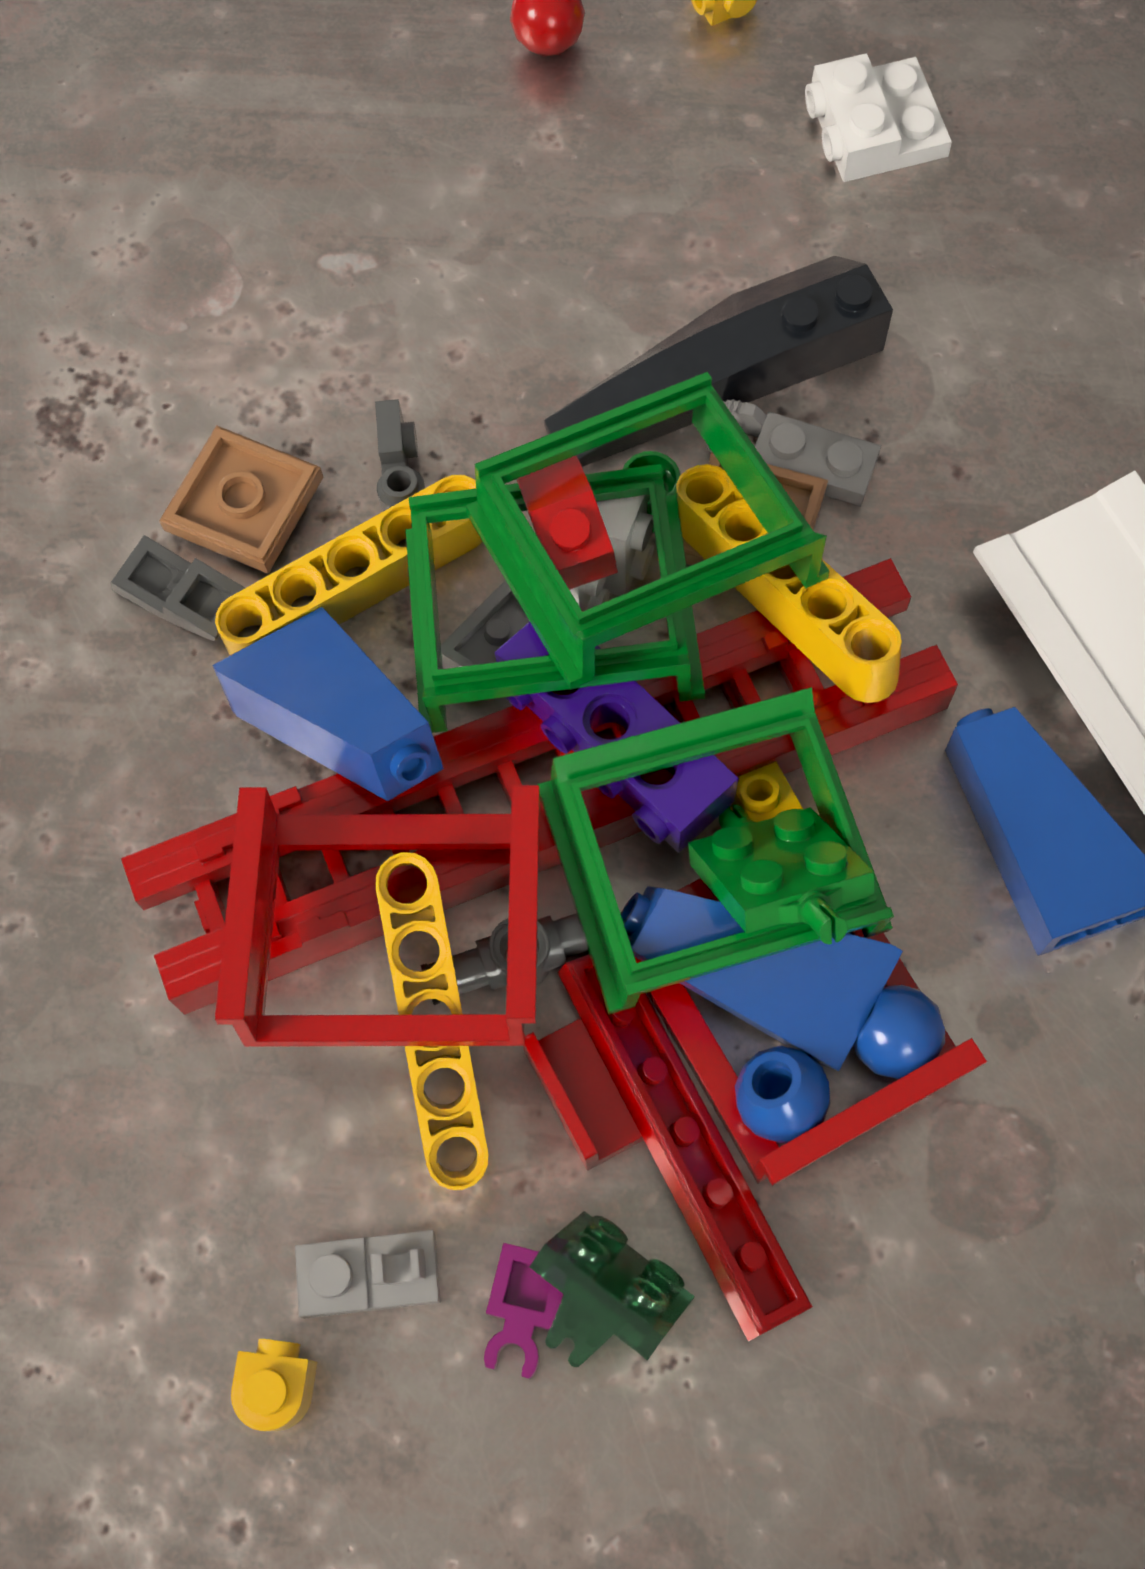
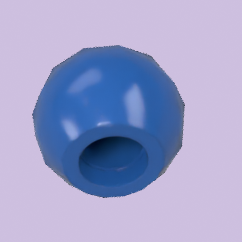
[853,985,945,1079]
[735,1046,831,1144]

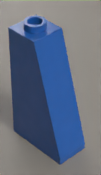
[212,607,444,801]
[945,707,1145,956]
[621,886,903,1071]

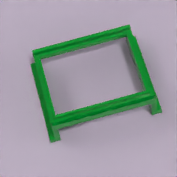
[465,372,830,690]
[406,464,705,733]
[537,687,894,1014]

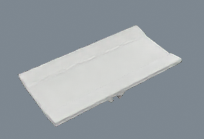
[973,471,1145,815]

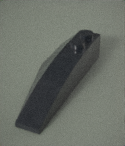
[544,256,893,467]

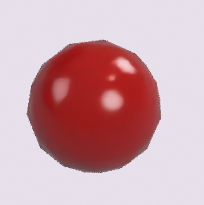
[510,0,585,57]

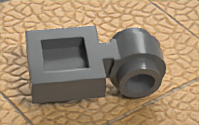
[375,399,425,511]

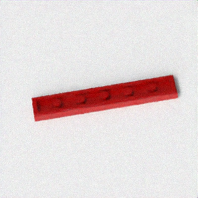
[557,954,813,1342]

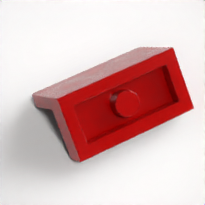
[523,1018,644,1171]

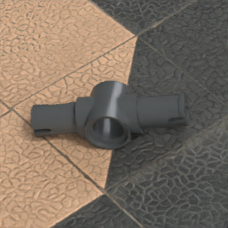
[420,913,588,1005]

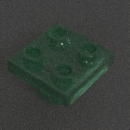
[529,1211,695,1367]

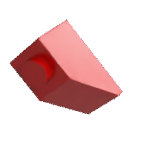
[516,455,618,590]

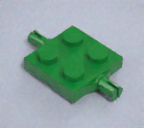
[688,805,875,945]

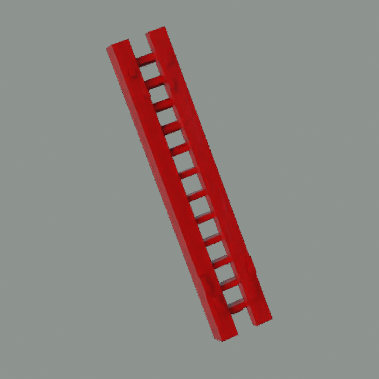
[121,558,958,1015]

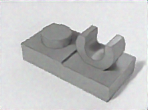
[441,580,530,669]
[295,1230,441,1319]

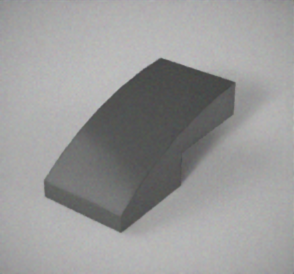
[111,535,245,641]

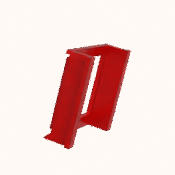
[215,785,540,1047]
[635,815,987,1186]

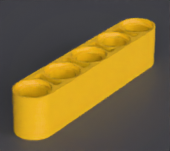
[676,464,902,703]
[215,475,483,655]
[376,852,488,1190]

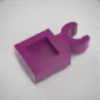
[484,1243,572,1379]

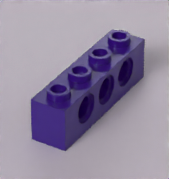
[495,622,739,853]

